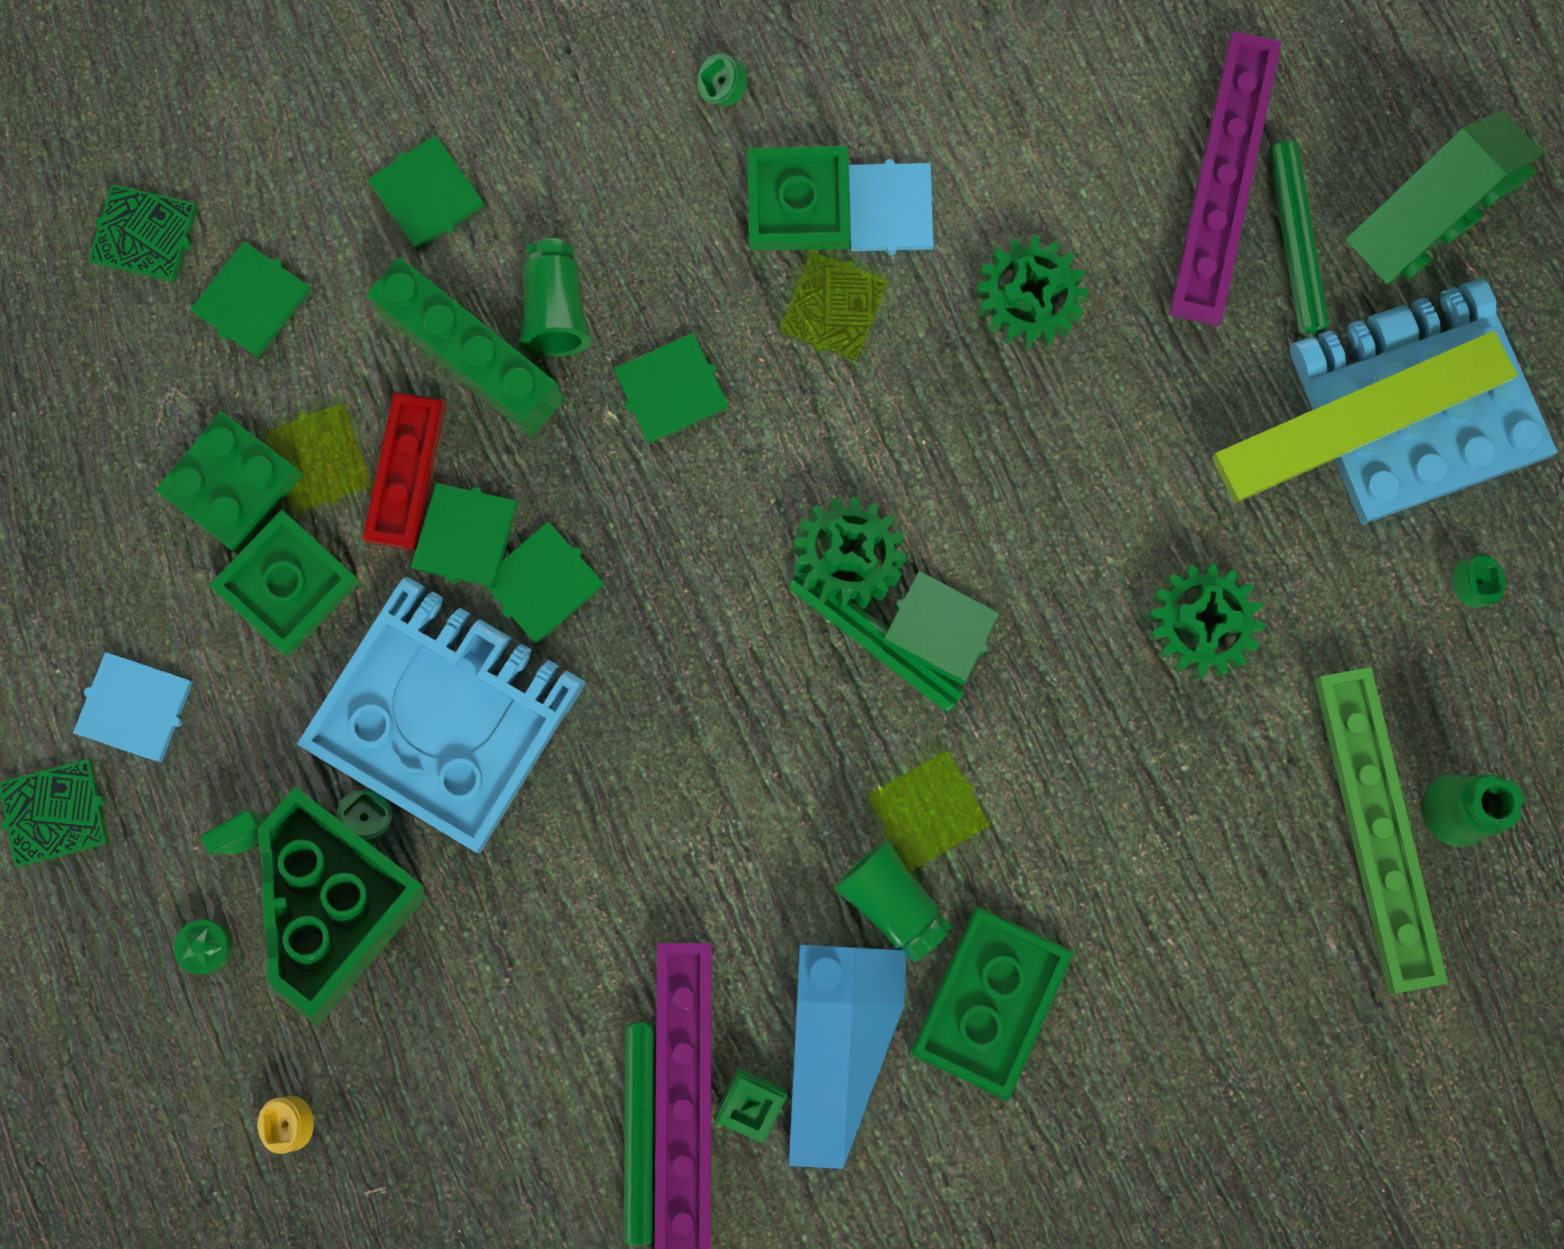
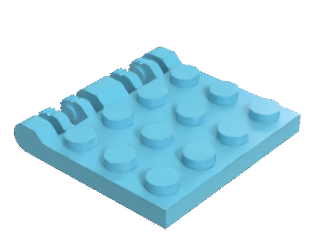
[1290,278,1558,525]
[297,577,585,854]

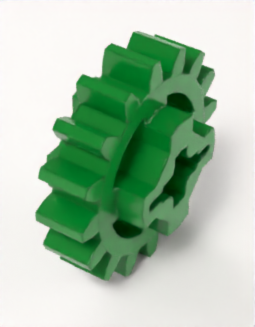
[975,236,1088,350]
[791,497,907,610]
[1146,563,1265,679]

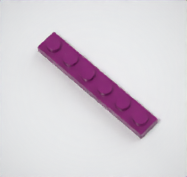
[1168,31,1281,326]
[655,943,712,1249]

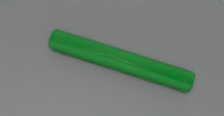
[1269,140,1329,335]
[789,572,964,712]
[623,1022,655,1246]

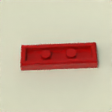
[362,391,447,551]

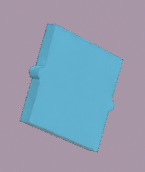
[848,159,934,255]
[73,652,193,763]

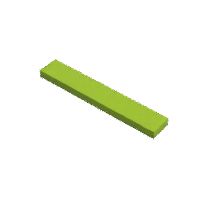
[1212,330,1519,504]

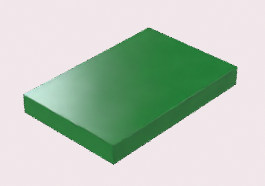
[909,906,1074,1102]

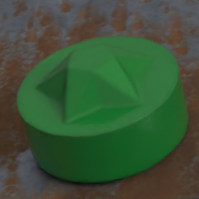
[697,53,747,107]
[1452,554,1506,609]
[337,789,392,845]
[174,920,233,974]

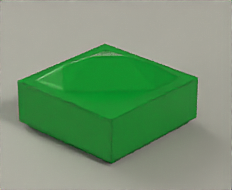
[200,810,266,856]
[714,1067,788,1144]

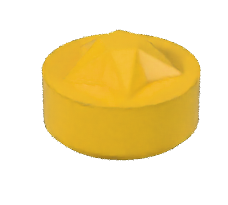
[257,1095,314,1154]

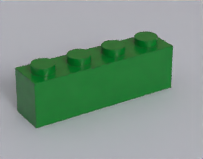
[365,257,564,438]

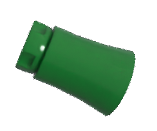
[519,238,591,357]
[1422,773,1525,847]
[832,838,952,962]

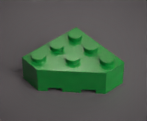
[1346,110,1544,284]
[258,787,425,1027]

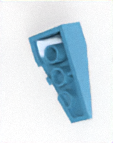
[789,945,906,1169]

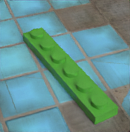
[1314,667,1448,994]

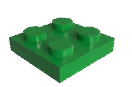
[747,146,850,251]
[155,411,304,554]
[208,510,361,658]

